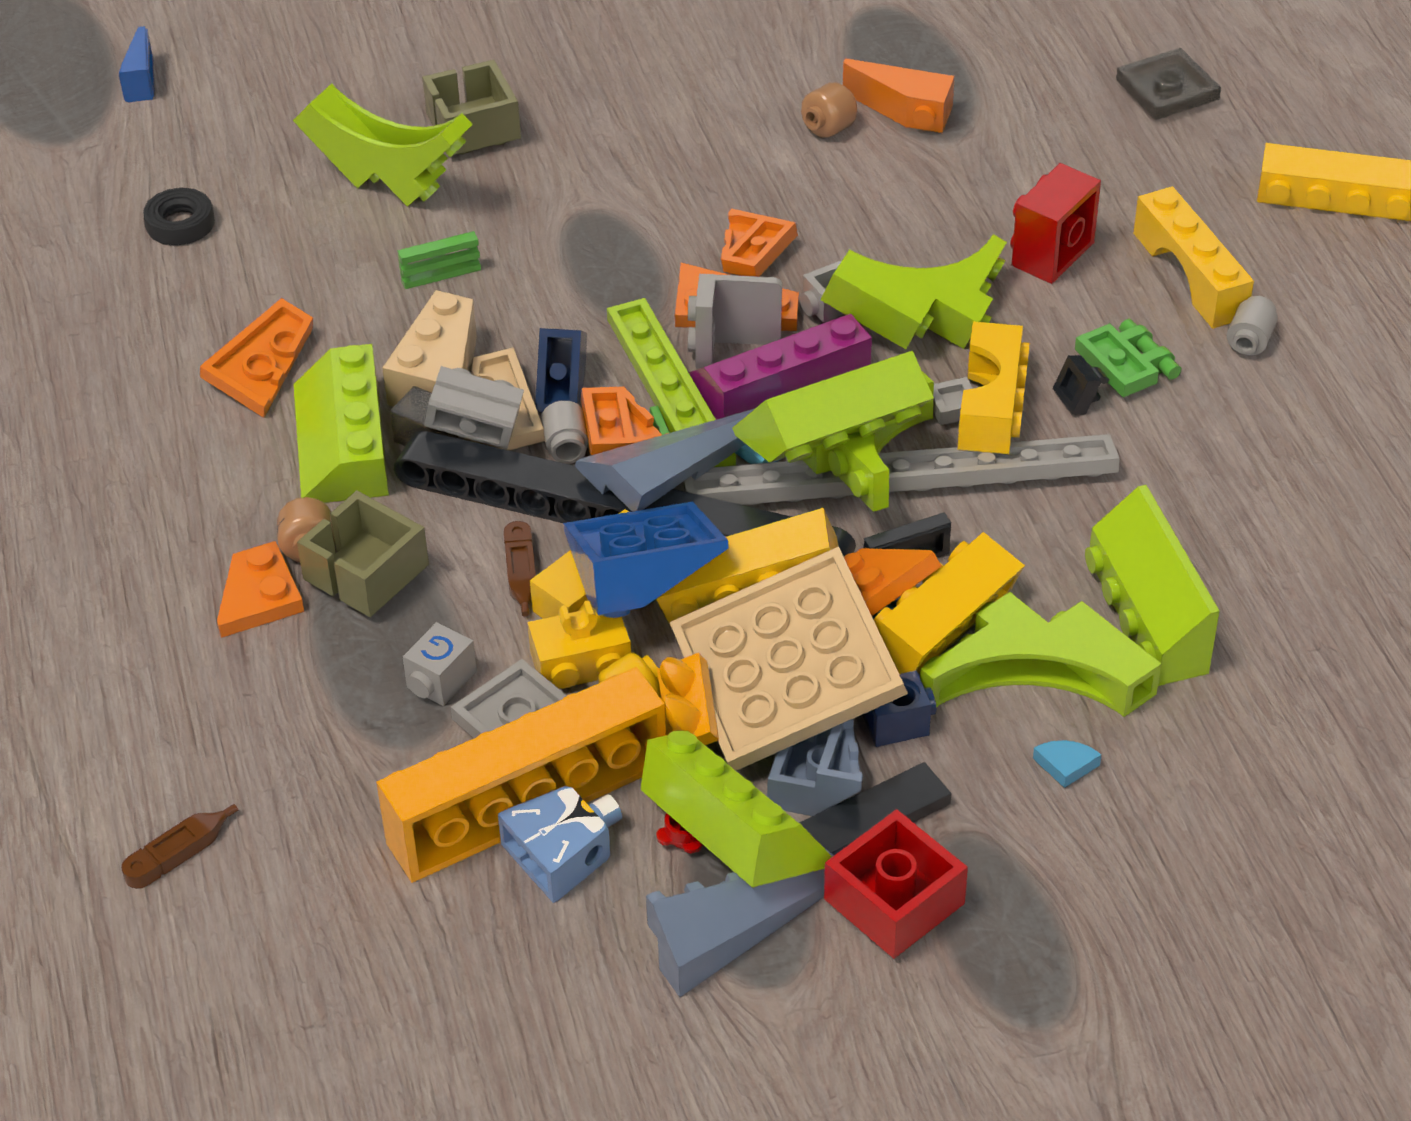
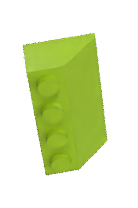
[293,344,389,503]
[732,350,934,463]
[1085,485,1220,686]
[640,731,833,888]

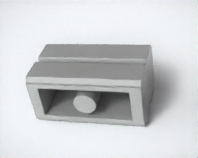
[424,366,524,450]

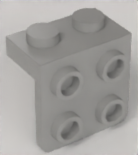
[688,274,782,369]

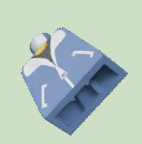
[498,786,622,903]

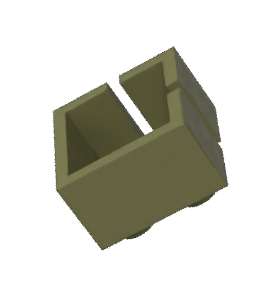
[422,59,521,155]
[297,491,429,617]

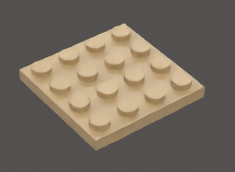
[670,547,908,770]

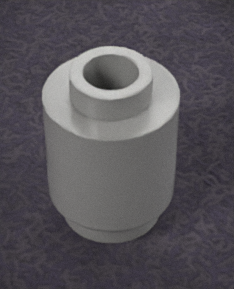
[1227,296,1278,355]
[541,401,589,464]

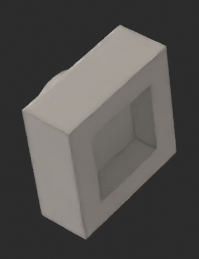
[933,377,973,425]

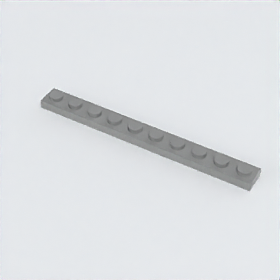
[683,434,1120,506]

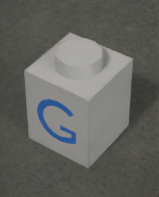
[403,622,477,706]

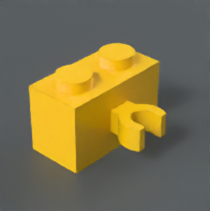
[527,600,631,689]

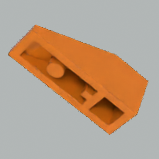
[843,58,955,133]

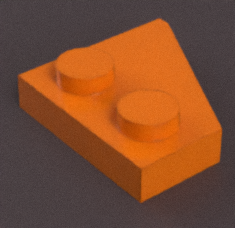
[721,209,798,277]
[581,386,668,455]
[217,541,305,638]

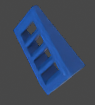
[119,26,154,102]

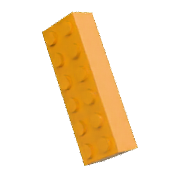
[376,667,666,883]

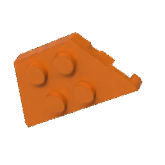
[844,548,941,616]

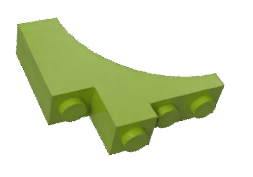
[293,83,473,207]
[820,234,1007,349]
[801,371,934,512]
[920,592,1161,717]

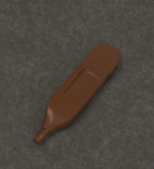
[504,521,536,617]
[122,804,238,889]

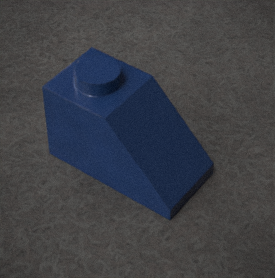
[535,328,587,413]

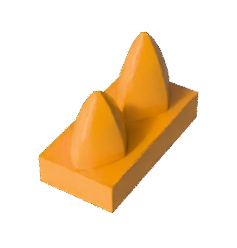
[657,652,719,745]

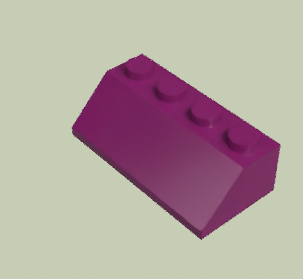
[688,314,872,420]

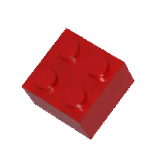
[1010,163,1101,284]
[824,809,968,959]

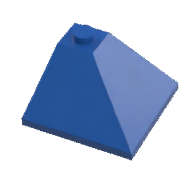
[563,502,729,618]

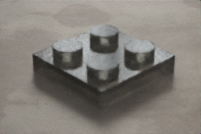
[1116,48,1221,120]

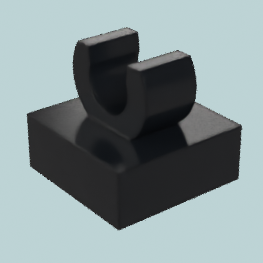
[1052,355,1110,415]

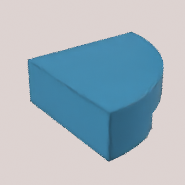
[1033,740,1101,788]

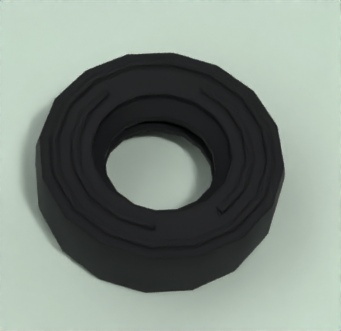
[143,187,215,246]

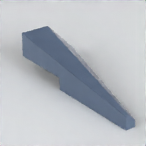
[575,409,754,512]
[767,719,863,816]
[646,849,834,997]

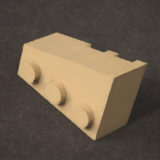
[382,290,477,415]

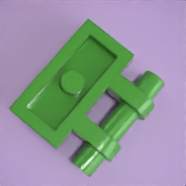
[1075,319,1182,398]

